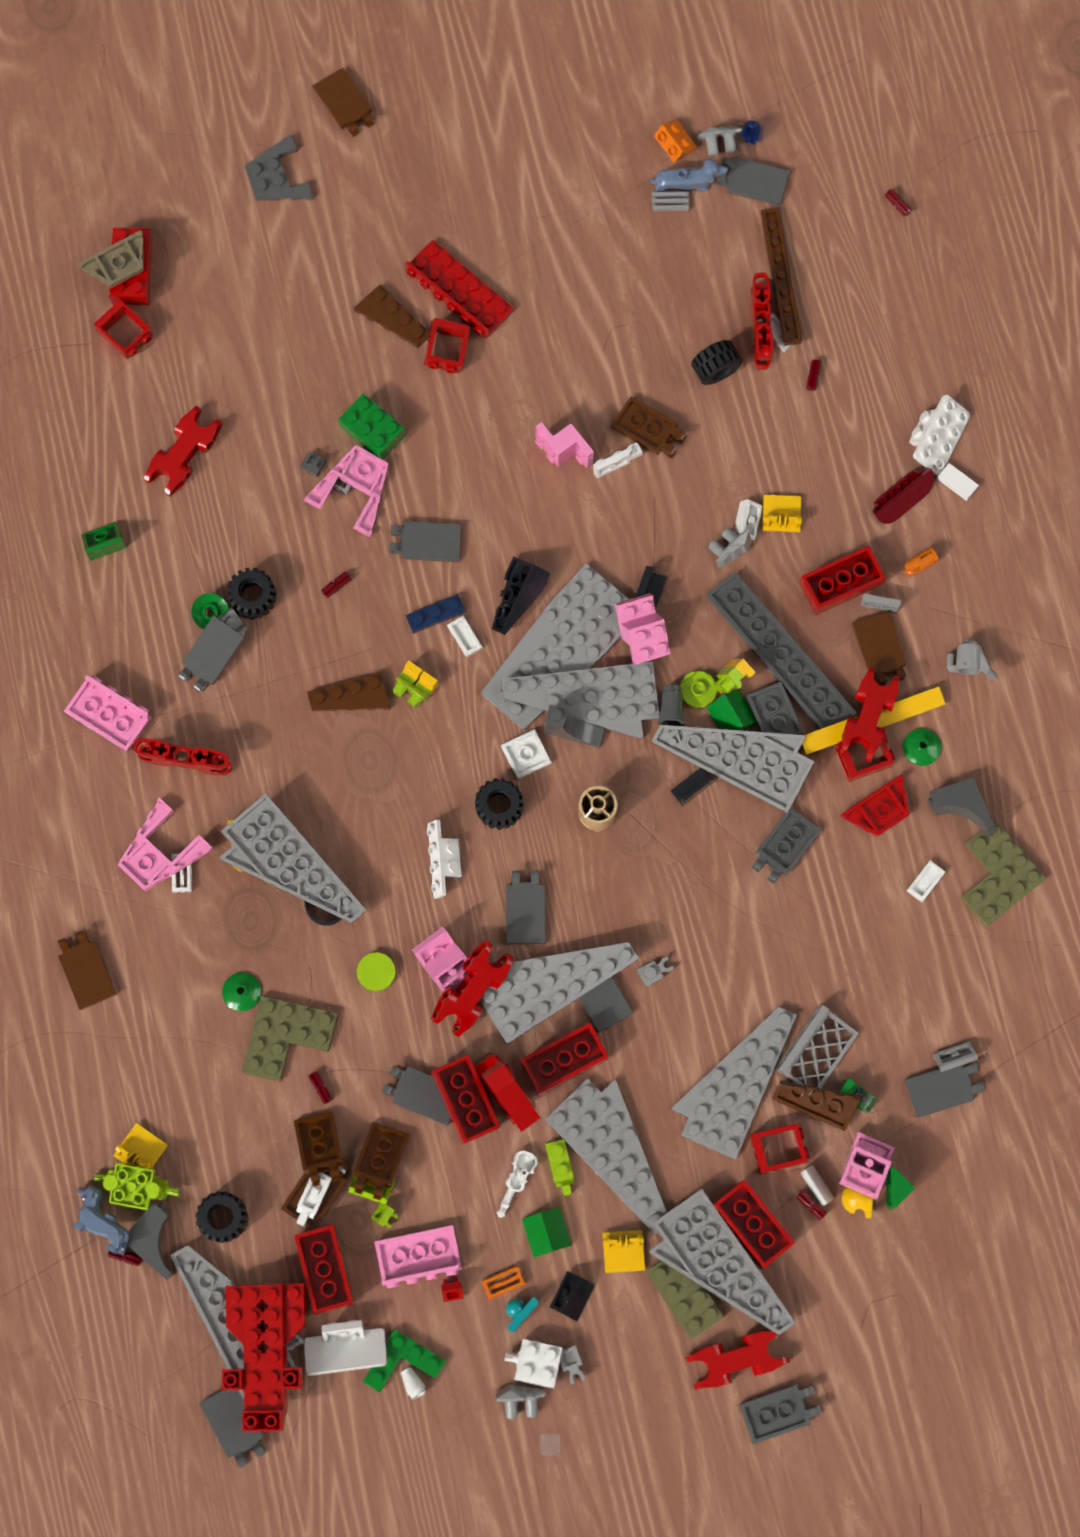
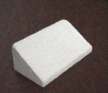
[734,499,763,541]
[801,1165,834,1206]

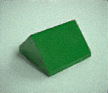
[81,522,126,561]
[707,690,757,731]
[886,1168,915,1211]
[522,1207,572,1258]

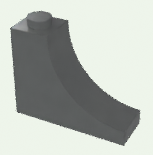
[545,705,605,748]
[927,778,995,837]
[127,1203,174,1280]

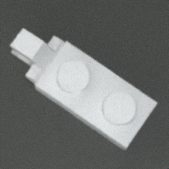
[593,443,642,478]
[296,1173,332,1226]

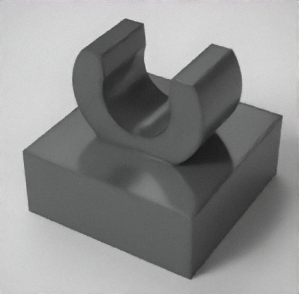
[300,451,326,477]

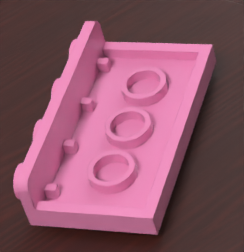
[64,675,151,753]
[375,1225,462,1289]

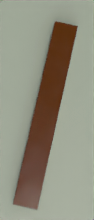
[760,208,802,346]

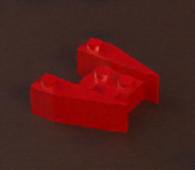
[473,1052,540,1132]

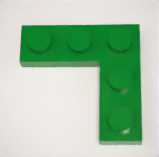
[363,1329,446,1393]

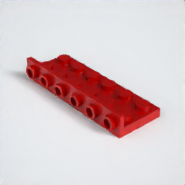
[405,239,514,339]

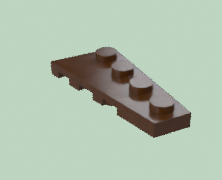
[353,284,429,348]

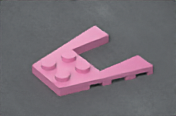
[304,445,389,537]
[118,798,214,892]

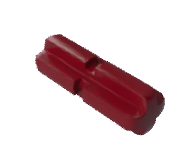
[885,189,911,217]
[806,359,821,391]
[321,572,351,598]
[308,1071,333,1104]
[796,1190,827,1220]
[108,1251,142,1266]

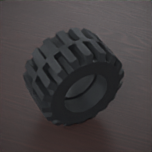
[691,340,742,385]
[227,568,276,619]
[475,778,523,830]
[195,1191,248,1243]

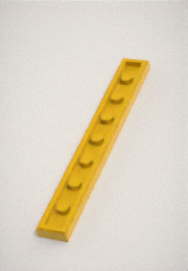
[801,687,945,755]

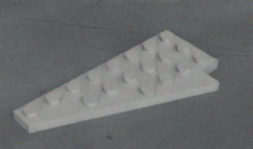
[501,662,660,739]
[651,725,814,813]
[219,793,367,923]
[480,942,639,1044]
[672,1007,796,1160]
[545,1078,667,1235]
[649,1189,796,1335]
[170,1246,305,1400]

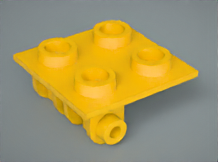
[763,495,802,532]
[113,1123,168,1169]
[602,1230,645,1273]

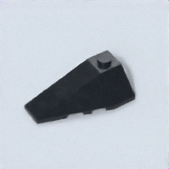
[492,556,551,635]

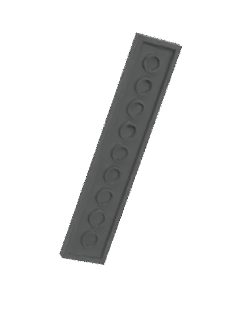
[706,572,858,729]

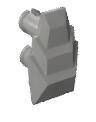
[697,127,742,156]
[708,528,752,568]
[496,1384,545,1419]

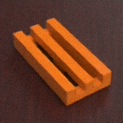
[481,1266,526,1300]

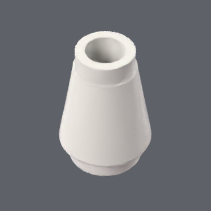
[401,1367,426,1400]

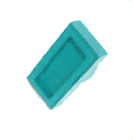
[506,1297,539,1333]

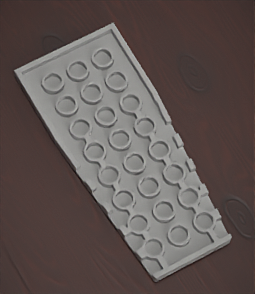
[482,564,629,730]

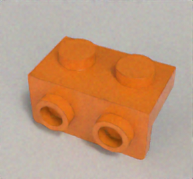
[654,120,697,163]

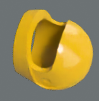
[841,1187,873,1219]

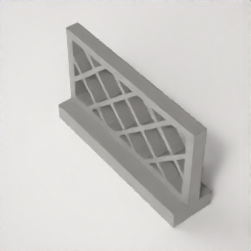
[774,1005,859,1088]

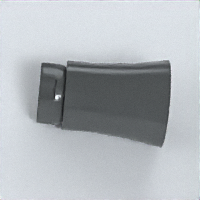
[658,684,685,726]

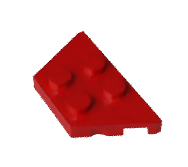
[840,774,909,837]

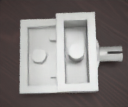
[504,1339,563,1388]

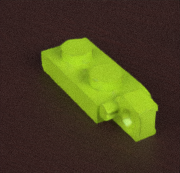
[545,1139,574,1197]

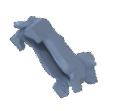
[649,159,728,192]
[73,1186,129,1255]

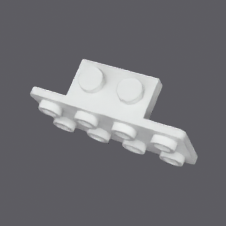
[909,395,970,475]
[304,1320,387,1375]

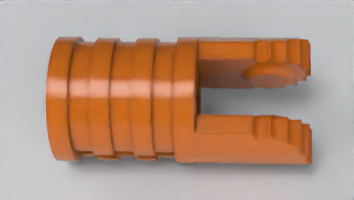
[905,547,939,577]

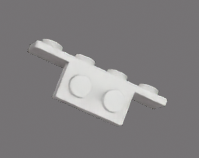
[427,820,462,899]

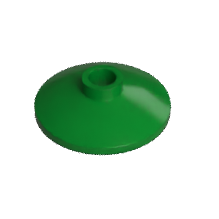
[191,593,229,630]
[903,728,941,766]
[222,973,261,1012]

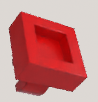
[441,1277,464,1302]

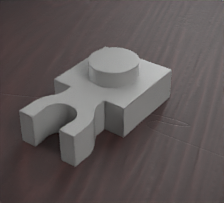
[637,956,674,988]
[560,1345,586,1385]

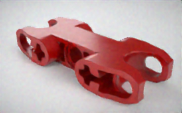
[750,272,773,370]
[144,406,223,497]
[840,666,900,762]
[133,738,232,776]
[431,940,514,1037]
[685,1331,790,1390]

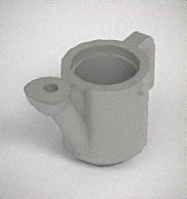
[946,640,998,680]

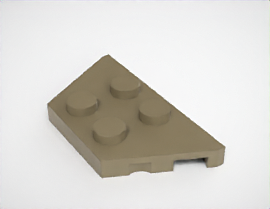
[78,230,144,288]

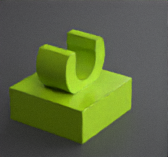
[371,1203,398,1228]

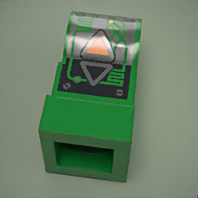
[839,1078,877,1113]

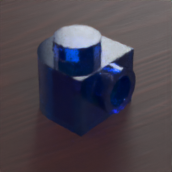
[741,121,763,145]

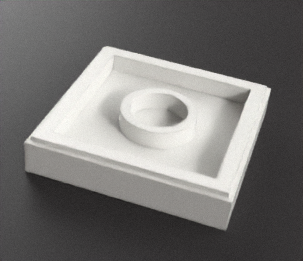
[501,729,552,780]

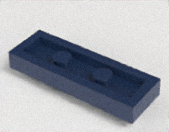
[406,594,465,634]

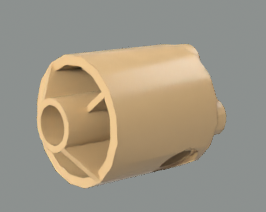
[578,786,618,832]

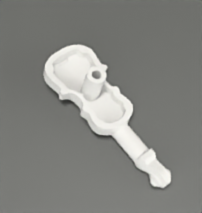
[497,1150,538,1218]

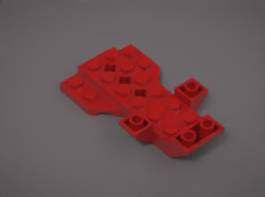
[222,1283,306,1432]

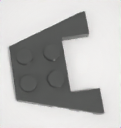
[245,135,313,201]

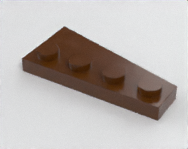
[307,672,391,712]
[772,1080,861,1131]

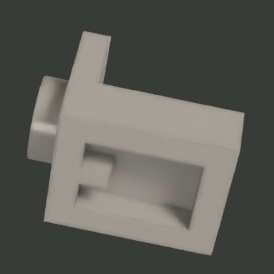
[218,608,248,636]

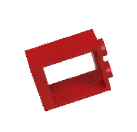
[94,299,153,360]
[423,317,470,374]
[835,733,895,783]
[750,1123,810,1175]

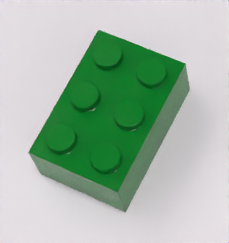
[338,393,406,460]

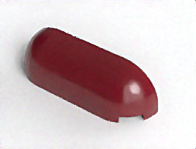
[872,468,934,524]

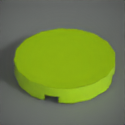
[680,671,717,709]
[357,952,396,992]

